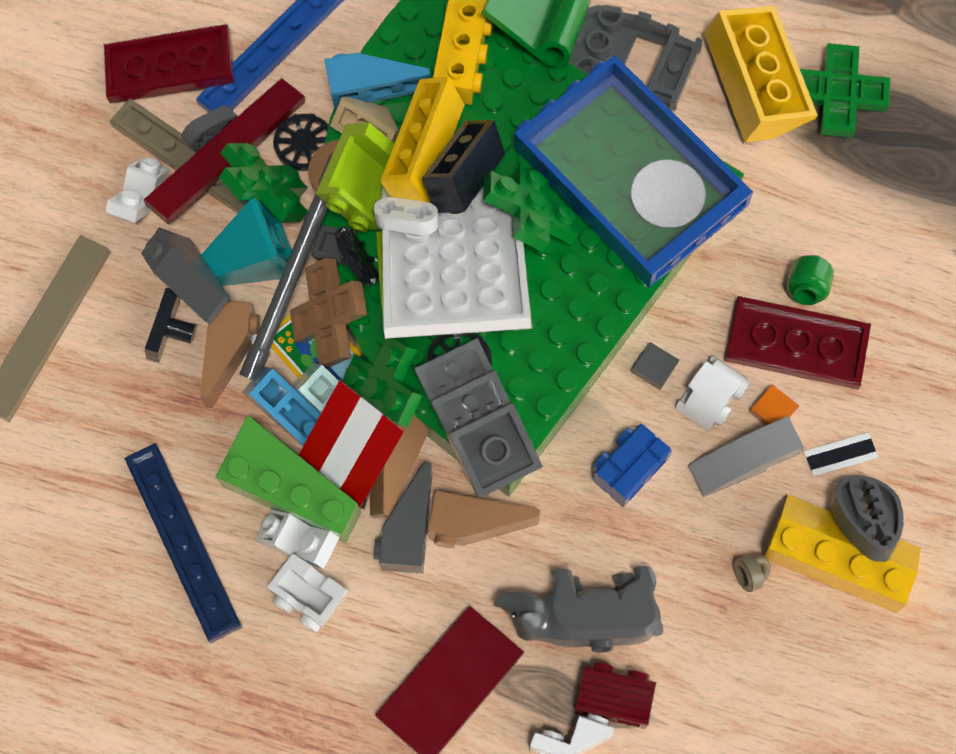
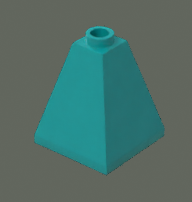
[201,198,302,286]

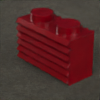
[575,662,656,729]

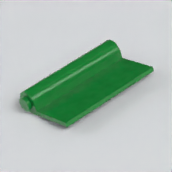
[481,0,591,68]

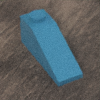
[324,53,430,110]
[242,367,320,447]

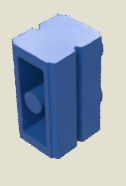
[593,423,672,507]

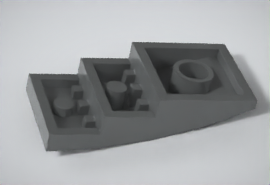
[413,338,543,499]

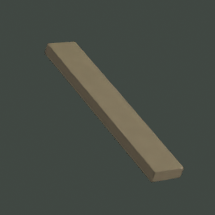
[109,98,266,214]
[0,236,111,423]

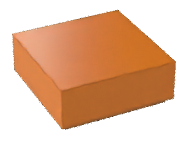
[750,384,800,425]

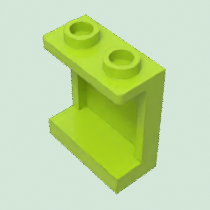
[316,122,394,232]

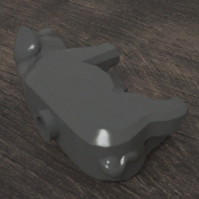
[493,566,663,653]

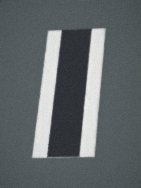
[804,432,879,477]

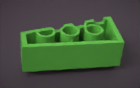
[215,415,361,543]

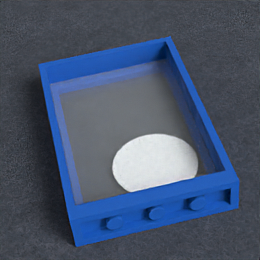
[514,55,753,288]

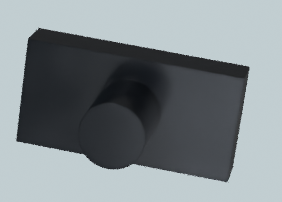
[145,287,197,363]

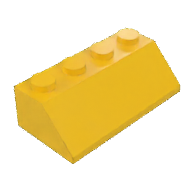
[704,6,818,143]
[764,494,921,613]

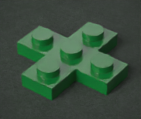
[800,43,891,138]
[219,143,308,223]
[483,165,578,252]
[342,338,422,427]

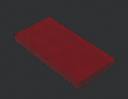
[104,24,235,103]
[724,296,871,390]
[375,606,524,754]

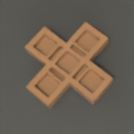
[290,258,367,367]

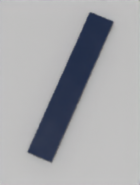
[124,443,243,644]

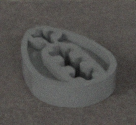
[830,475,904,562]

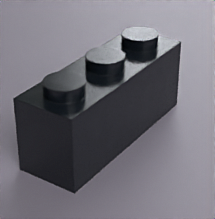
[422,120,506,214]

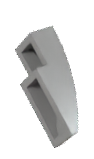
[689,416,804,497]

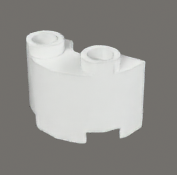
[675,355,751,432]
[267,553,348,633]

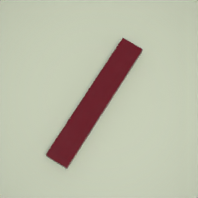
[144,78,305,225]

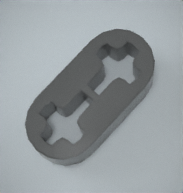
[182,105,237,151]

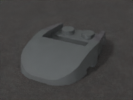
[569,5,703,111]

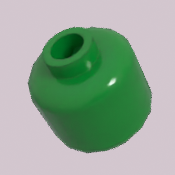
[787,255,834,305]

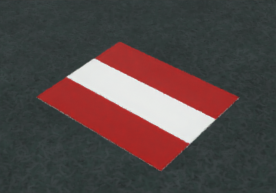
[298,380,405,508]

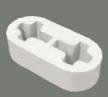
[374,197,439,235]

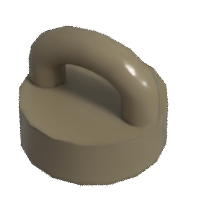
[734,555,771,592]

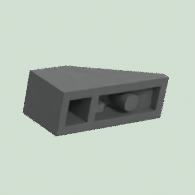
[141,227,230,324]
[374,462,433,574]

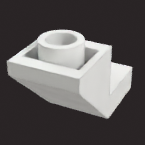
[105,158,171,223]
[256,510,340,569]
[530,714,615,754]

